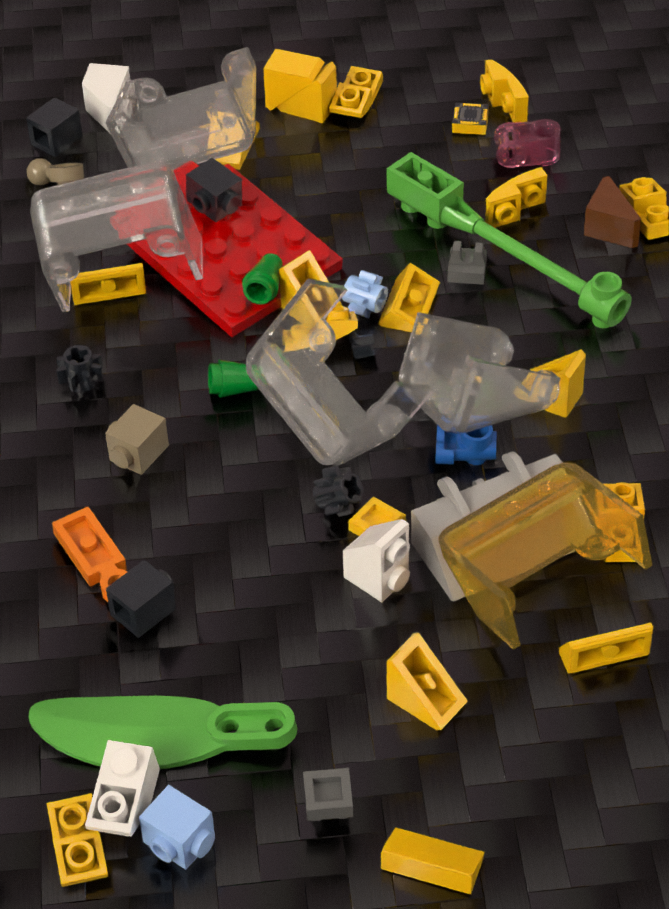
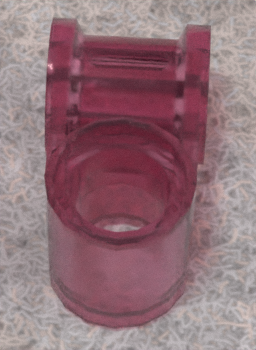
[494,119,561,168]

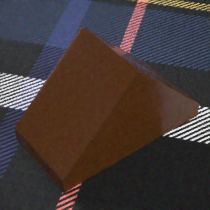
[584,176,641,248]

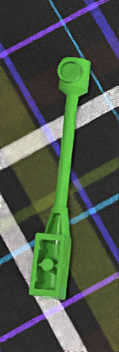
[387,152,632,328]

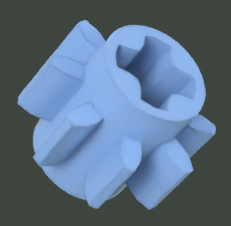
[342,270,388,318]

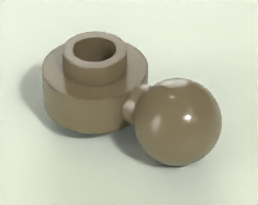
[27,158,84,188]

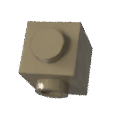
[105,404,169,475]

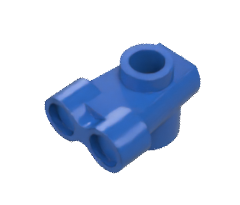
[436,418,497,465]

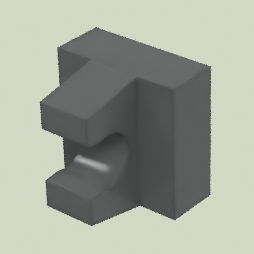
[447,241,487,285]
[303,768,353,821]

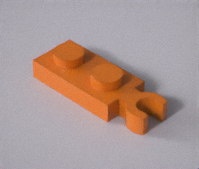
[52,507,127,602]

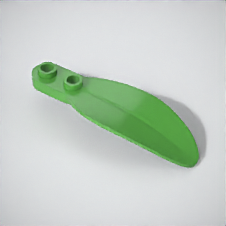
[29,696,297,769]

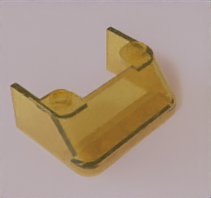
[438,463,653,650]

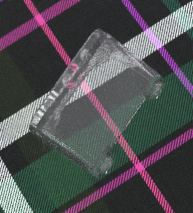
[105,47,256,177]
[399,312,561,434]

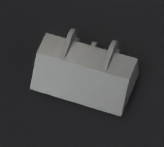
[411,451,598,601]

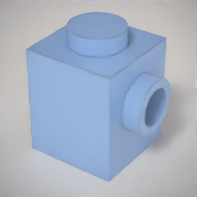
[139,785,215,870]

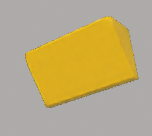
[69,263,146,305]
[378,263,440,334]
[559,623,653,673]
[381,827,485,895]

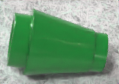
[242,253,283,304]
[208,359,265,398]

